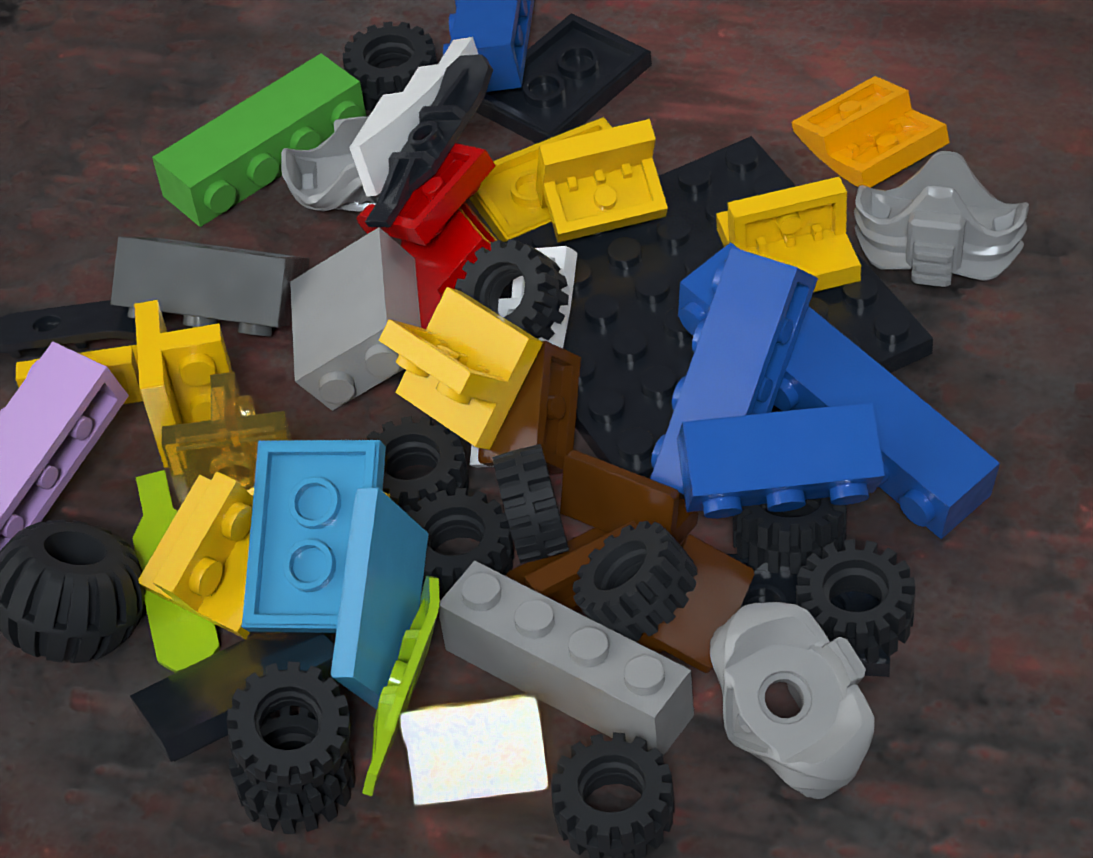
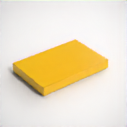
[469,117,612,242]

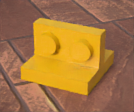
[536,119,668,242]
[716,176,861,292]
[378,287,543,450]
[134,300,242,468]
[139,471,253,639]

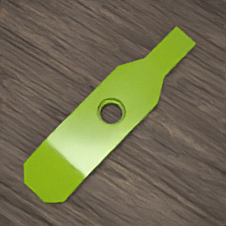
[132,470,220,673]
[362,576,440,796]

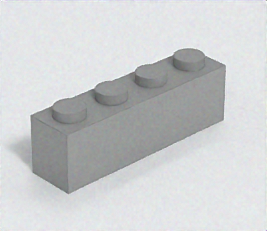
[438,561,694,756]

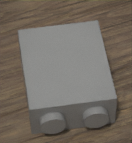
[290,227,421,411]

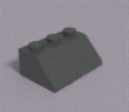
[111,236,309,336]

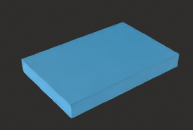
[242,440,386,633]
[331,487,429,716]

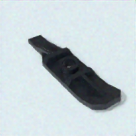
[365,54,493,227]
[0,300,137,358]

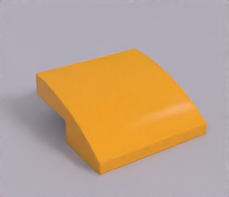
[791,76,950,188]

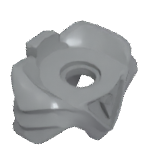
[281,115,380,211]
[854,151,1029,287]
[710,602,874,799]

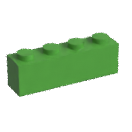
[152,53,366,227]

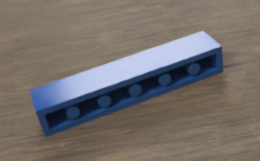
[678,242,1000,539]

